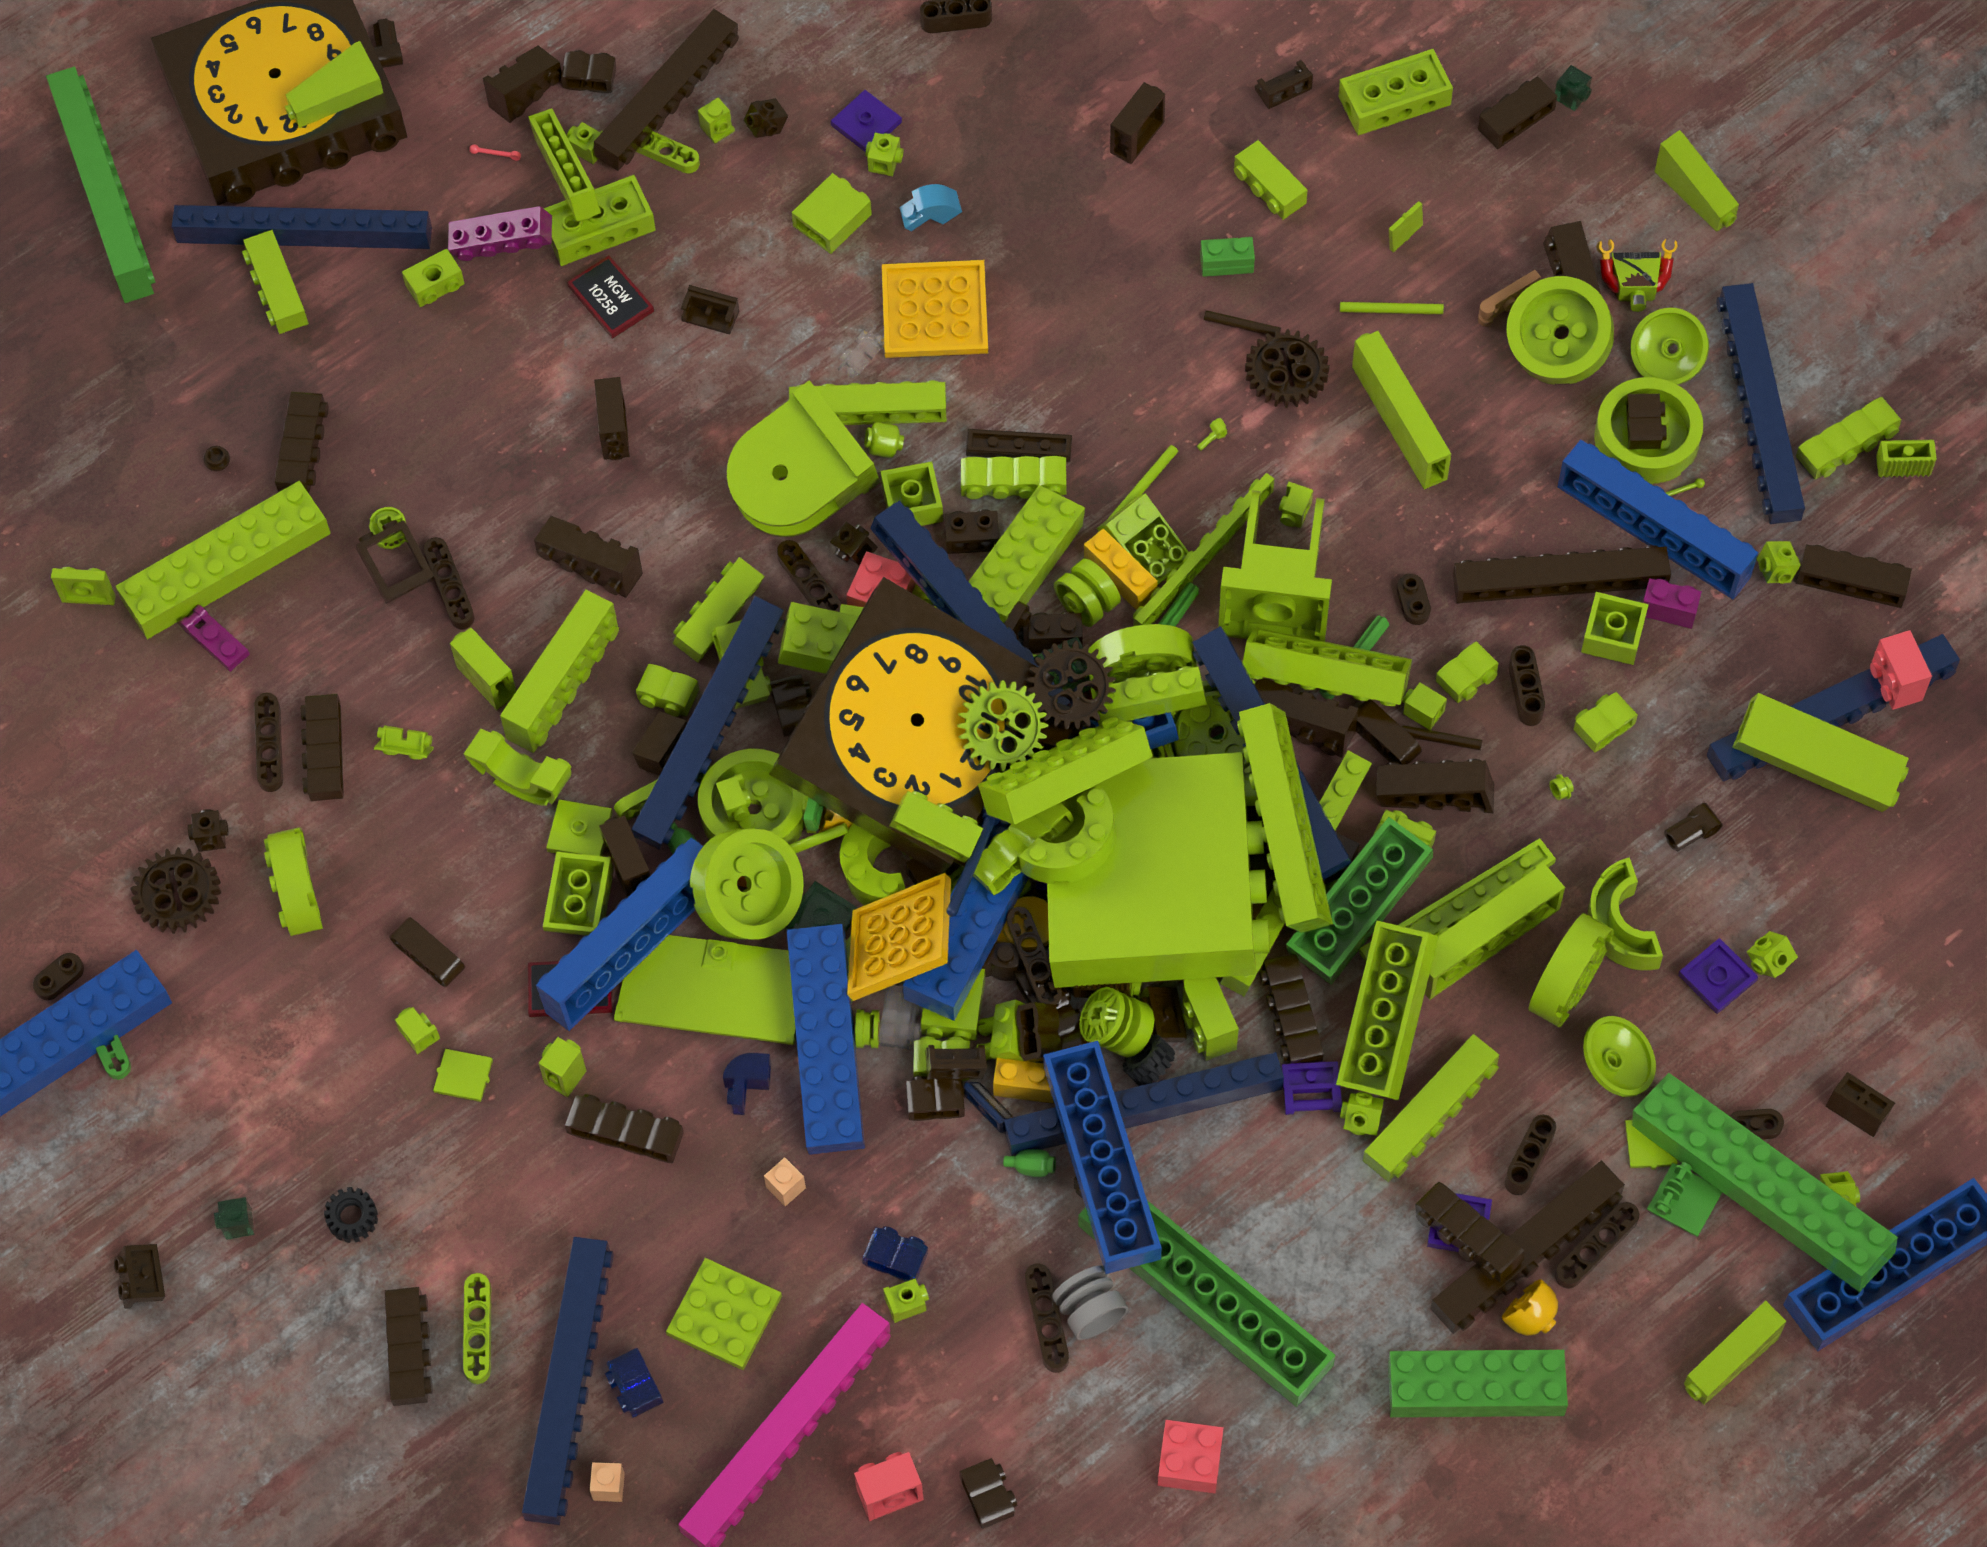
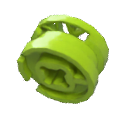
[369,507,406,549]
[855,1010,880,1048]

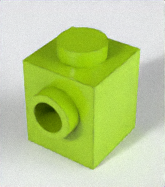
[1402,682,1447,730]

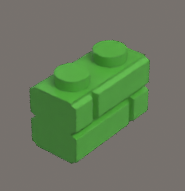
[1200,237,1255,277]

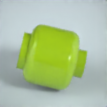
[864,422,904,458]

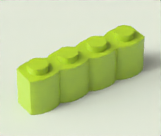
[1796,397,1901,479]
[961,456,1066,499]
[973,803,1075,895]

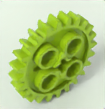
[957,680,1048,771]

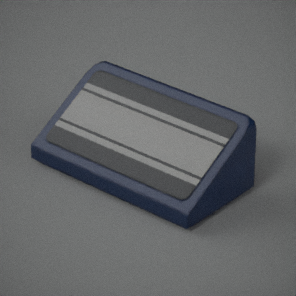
[964,1082,1014,1133]

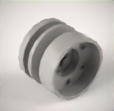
[1052,1265,1128,1340]

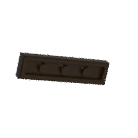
[966,429,1072,462]

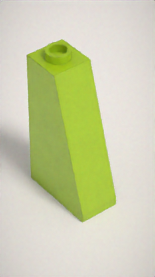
[285,41,383,128]
[1655,130,1739,232]
[1684,1301,1786,1405]

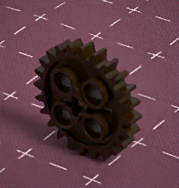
[1245,329,1330,408]
[1026,641,1116,731]
[130,847,221,934]

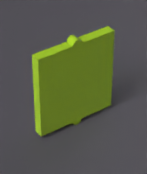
[1389,201,1423,253]
[433,1049,493,1102]
[1625,1120,1677,1170]

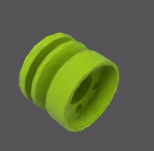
[1079,987,1154,1058]

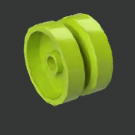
[1054,558,1121,627]

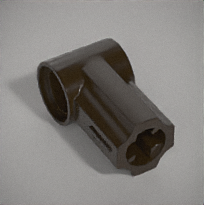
[373,18,403,68]
[1664,803,1723,852]

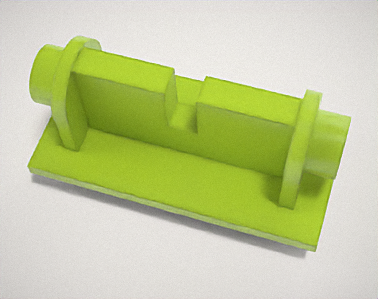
[374,725,434,759]

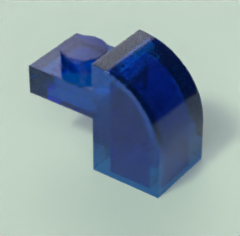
[723,1053,772,1115]

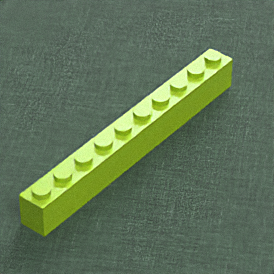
[1220,750,1372,997]

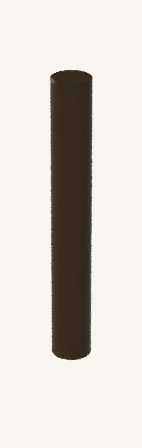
[1204,310,1281,337]
[1402,725,1483,751]

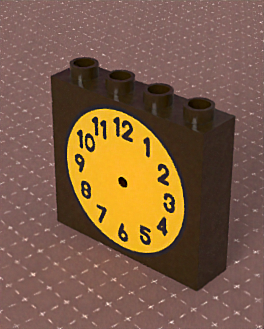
[151,0,407,206]
[769,577,1058,874]

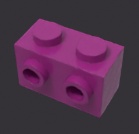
[1643,578,1702,629]

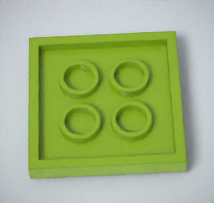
[666,1258,782,1370]

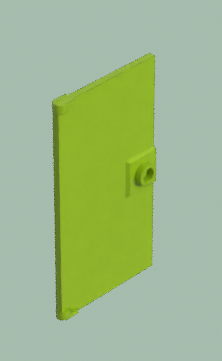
[614,935,796,1045]

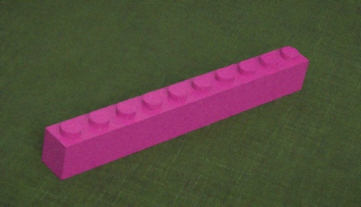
[678,1303,891,1547]

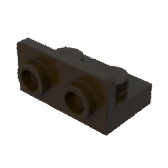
[1136,987,1187,1043]
[114,1244,165,1309]

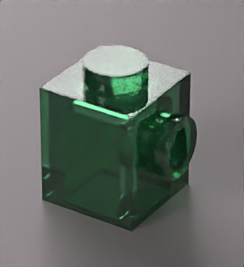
[1555,65,1592,111]
[214,1197,254,1240]

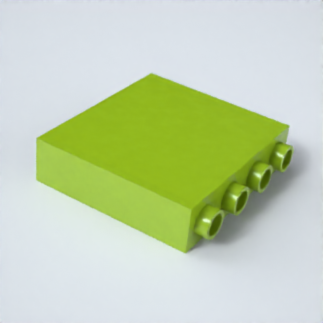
[1047,752,1270,988]

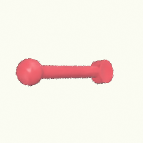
[469,144,521,161]

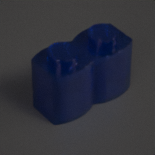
[862,1226,928,1282]
[605,1348,664,1418]

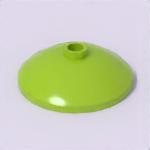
[1631,308,1709,385]
[1583,1016,1656,1097]

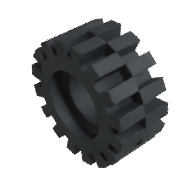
[1122,1034,1175,1086]
[324,1187,378,1243]

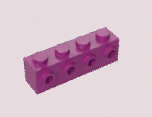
[448,206,552,261]

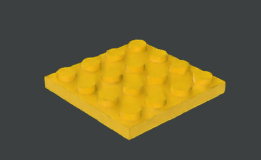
[882,260,988,358]
[847,873,951,1001]

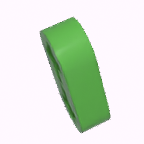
[96,1035,131,1080]

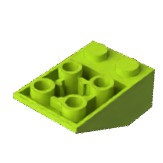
[1096,493,1189,585]

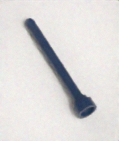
[947,806,1002,917]

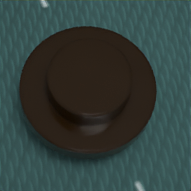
[203,446,230,471]

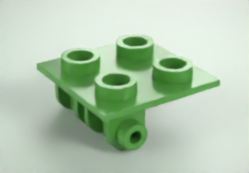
[1647,1162,1722,1237]

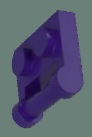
[1282,1061,1342,1115]

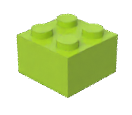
[880,461,943,526]
[1581,592,1649,665]

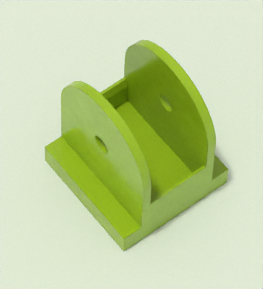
[727,380,881,537]
[1218,490,1332,642]

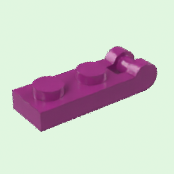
[179,605,250,672]

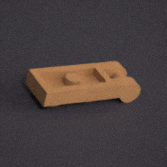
[1478,270,1541,327]

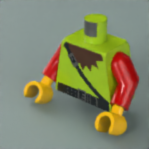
[1596,239,1678,312]

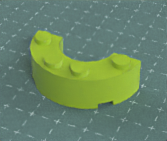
[464,729,571,806]
[1019,784,1115,884]
[840,824,906,906]
[264,827,323,936]
[1587,857,1663,970]

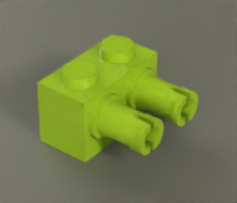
[975,999,1024,1061]

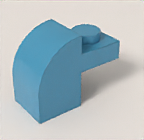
[899,184,962,231]

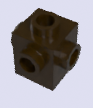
[743,98,788,138]
[830,522,878,566]
[188,809,229,852]

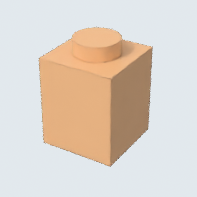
[764,1158,806,1206]
[590,1462,625,1502]

